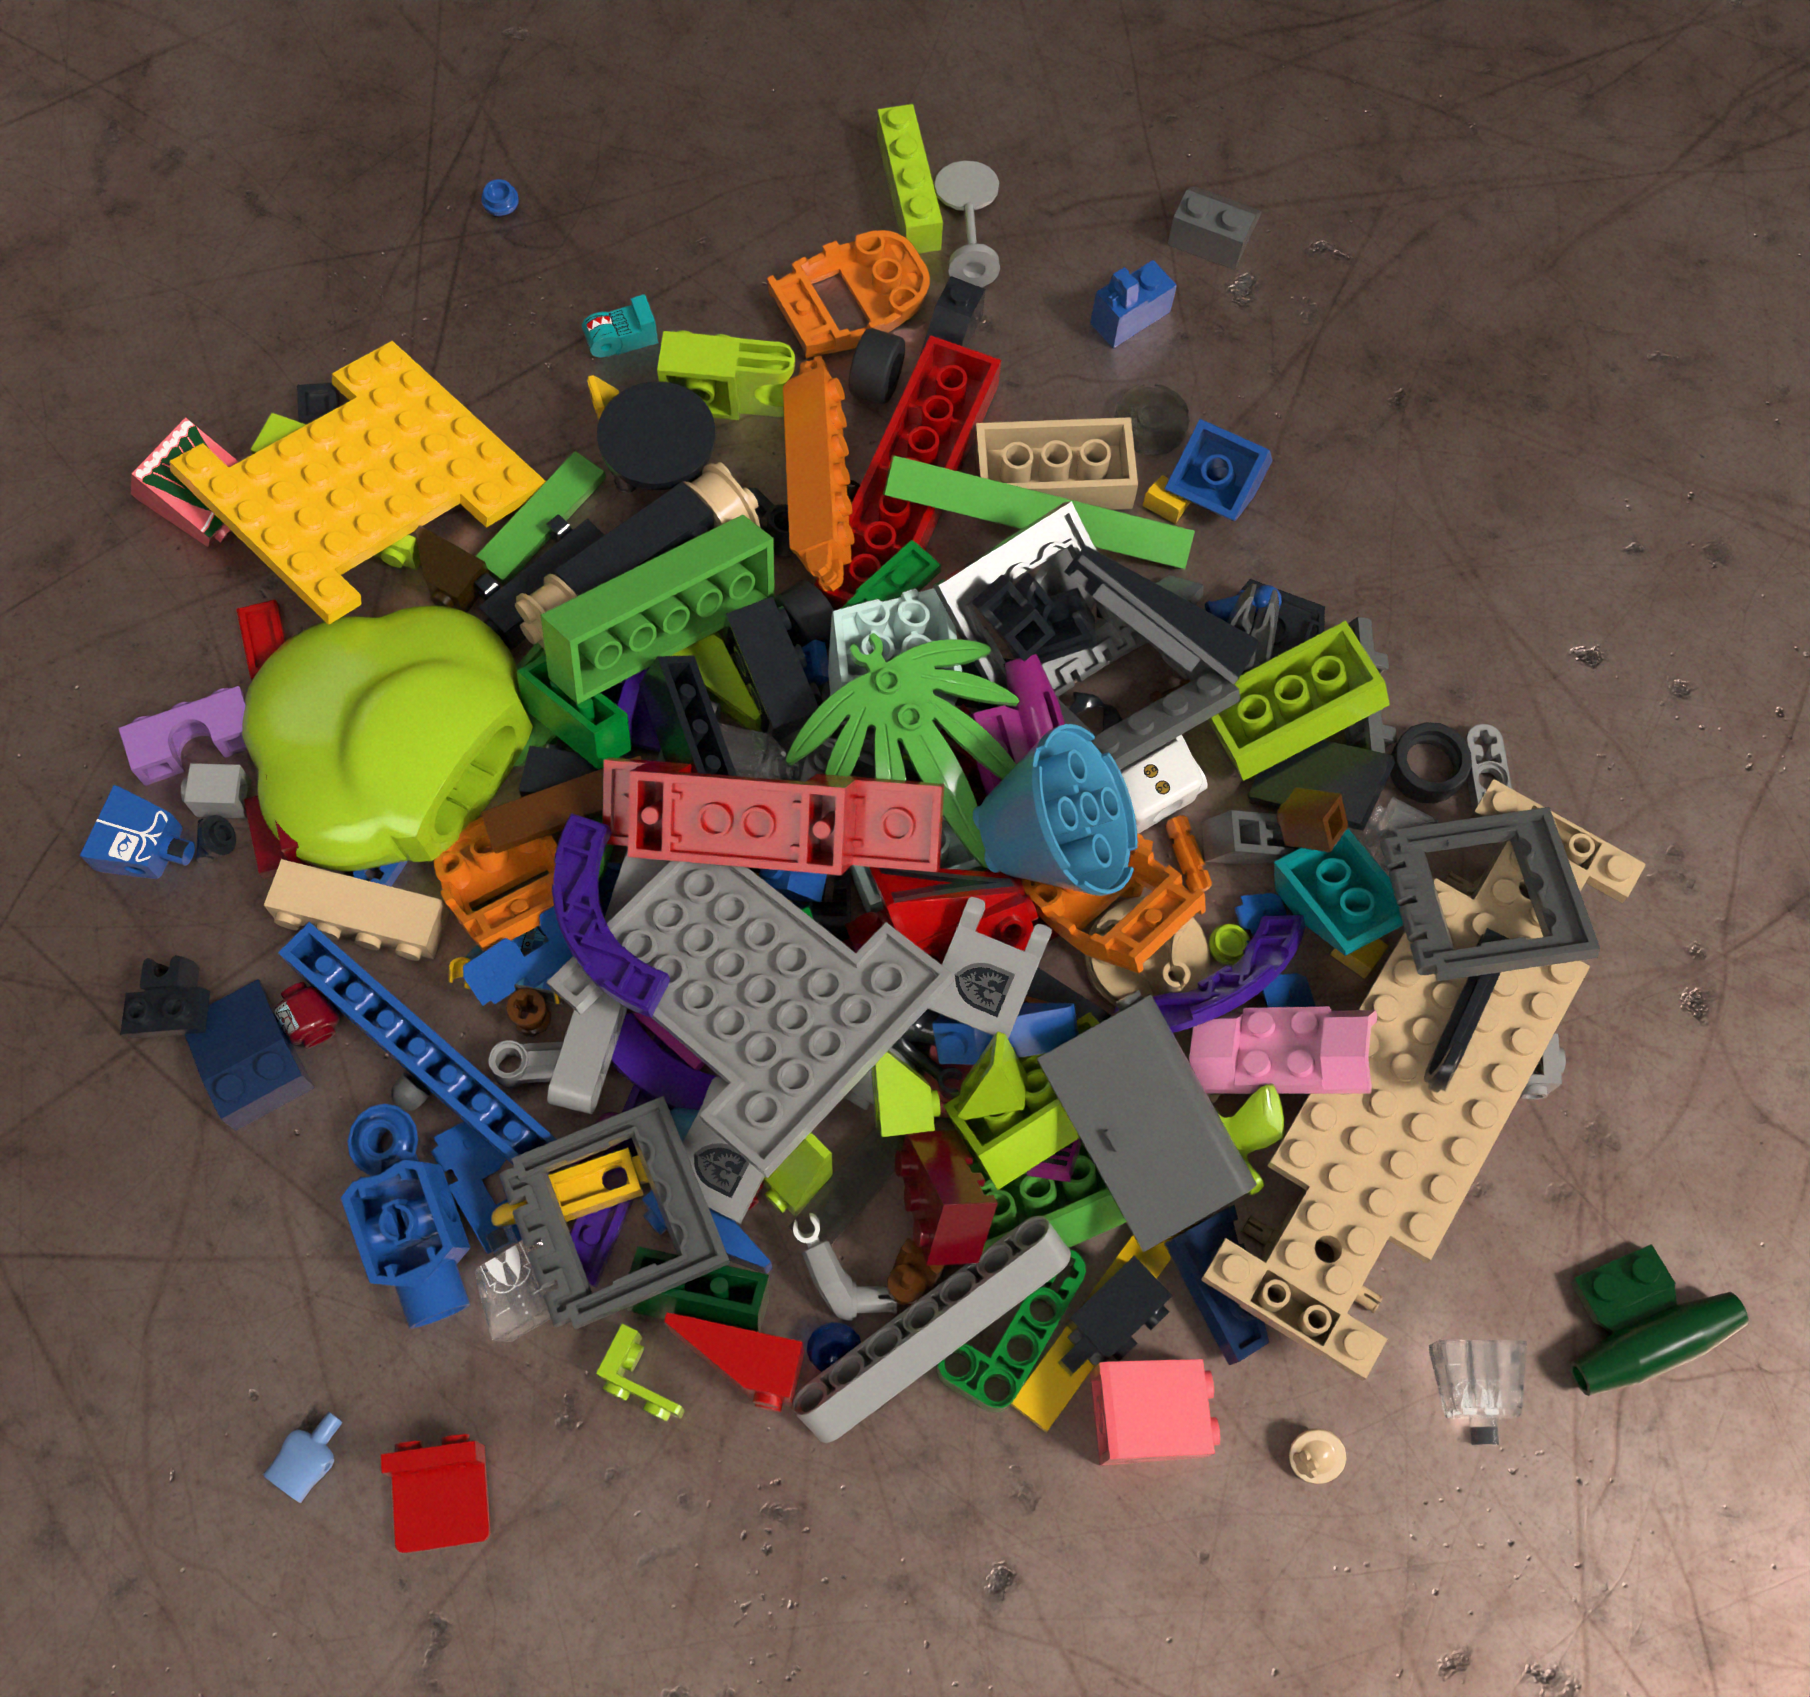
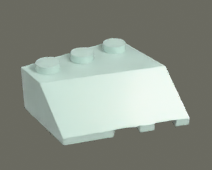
[828,588,962,706]

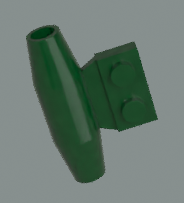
[1570,1244,1749,1396]

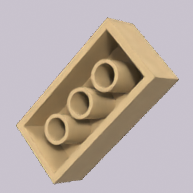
[974,417,1138,510]

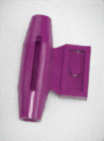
[968,654,1065,797]

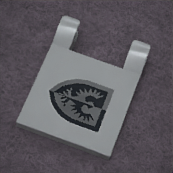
[928,897,1052,1038]
[683,1077,765,1224]

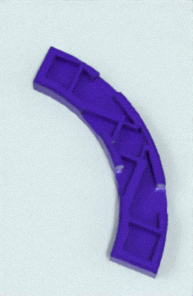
[552,813,671,1018]
[1114,915,1306,1033]
[611,1012,718,1110]

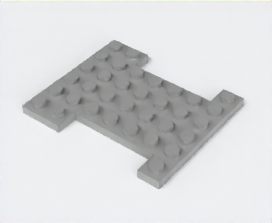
[547,861,954,1178]

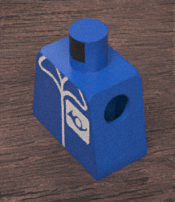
[80,785,195,879]

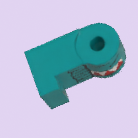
[582,294,658,358]

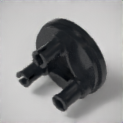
[597,381,716,493]

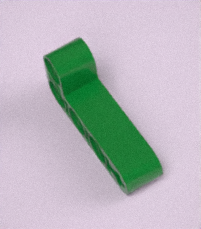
[936,1250,1086,1413]

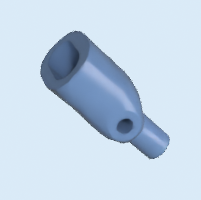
[263,1411,343,1503]

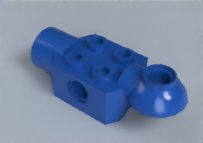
[341,1104,471,1329]

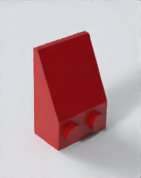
[664,1312,805,1413]

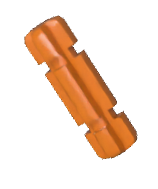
[1166,815,1212,893]

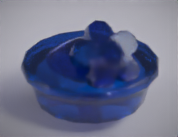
[807,1322,862,1372]

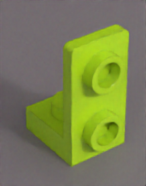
[596,1324,685,1422]

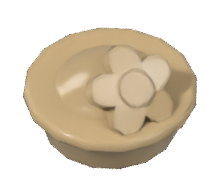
[1289,1428,1347,1484]

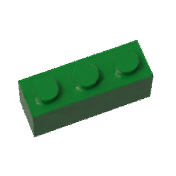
[517,654,631,770]

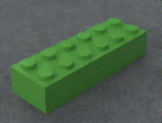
[540,514,775,705]

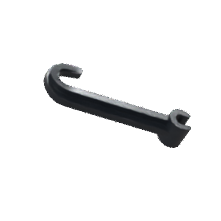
[1424,928,1510,1093]

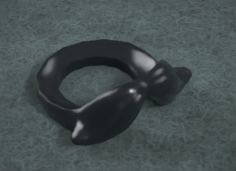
[1069,691,1123,731]

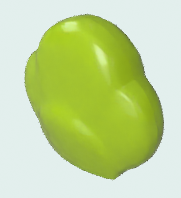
[242,605,533,871]

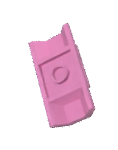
[1189,1006,1377,1094]

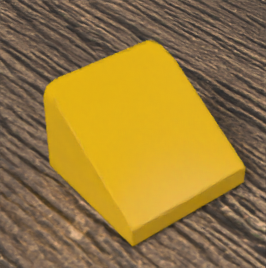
[587,375,620,421]
[1142,475,1190,524]
[1330,939,1388,979]

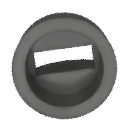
[391,1073,430,1111]

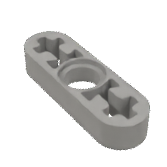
[1464,724,1512,812]

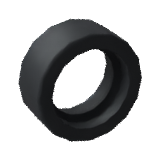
[1390,722,1472,804]

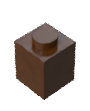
[1277,787,1349,852]

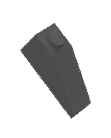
[1201,810,1300,864]

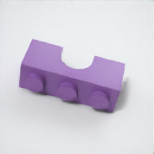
[119,686,247,786]

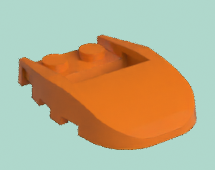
[767,230,930,358]
[434,817,558,952]
[1022,845,1206,973]

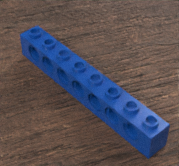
[278,922,557,1174]

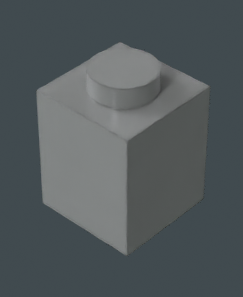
[181,763,251,819]

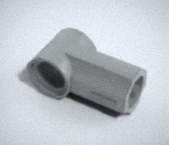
[488,1040,564,1088]

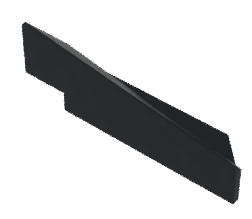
[1064,546,1259,685]

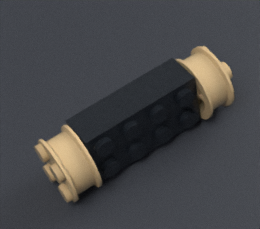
[515,462,760,650]

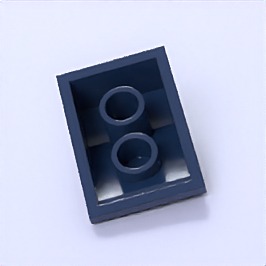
[185,979,315,1131]

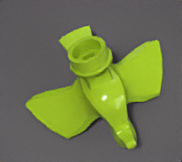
[1214,1084,1284,1195]

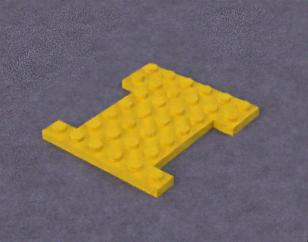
[169,341,546,625]

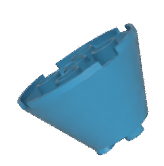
[973,724,1138,896]

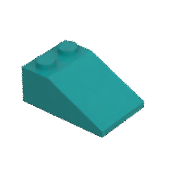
[1274,828,1403,956]

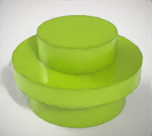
[1208,924,1250,965]

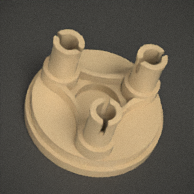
[1084,897,1210,1009]

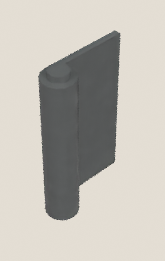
[1036,990,1257,1252]

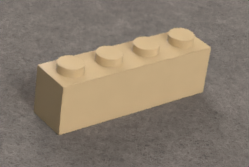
[263,859,450,961]

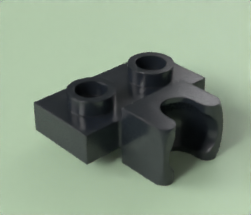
[120,955,210,1039]

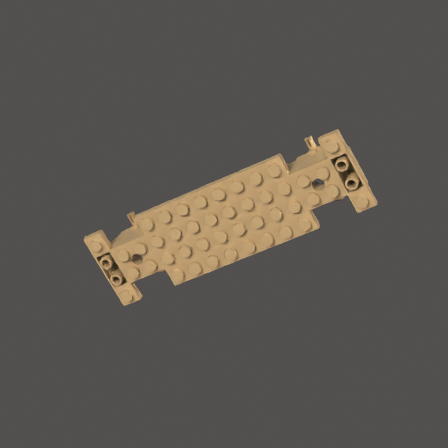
[1201,779,1646,1381]

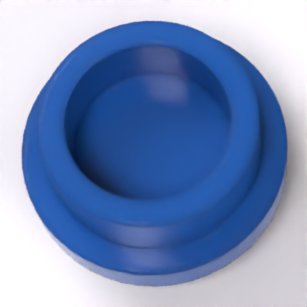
[481,179,519,216]

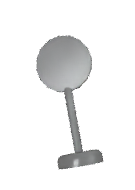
[934,160,1000,287]

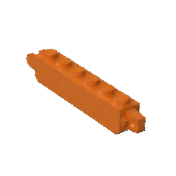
[783,355,854,592]

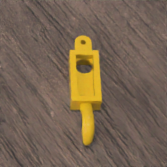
[491,1148,649,1227]

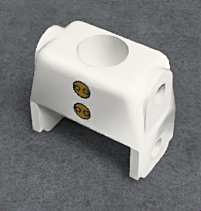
[1120,735,1208,833]

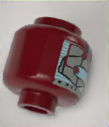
[274,982,340,1049]

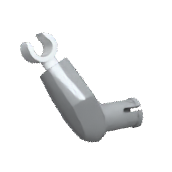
[793,1213,897,1321]

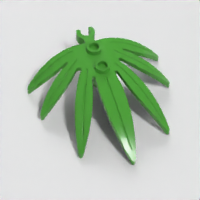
[786,633,1019,869]

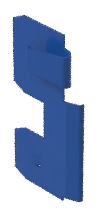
[1234,893,1316,1008]
[463,906,573,1006]
[431,1122,522,1254]

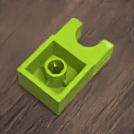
[657,330,795,420]

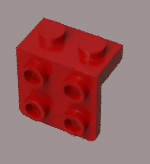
[381,1434,491,1553]

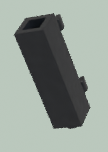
[474,514,604,650]

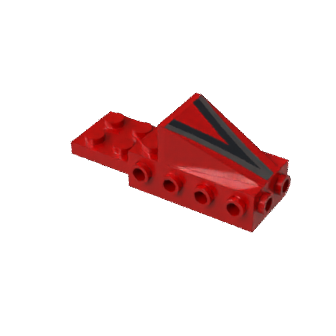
[841,867,1038,965]

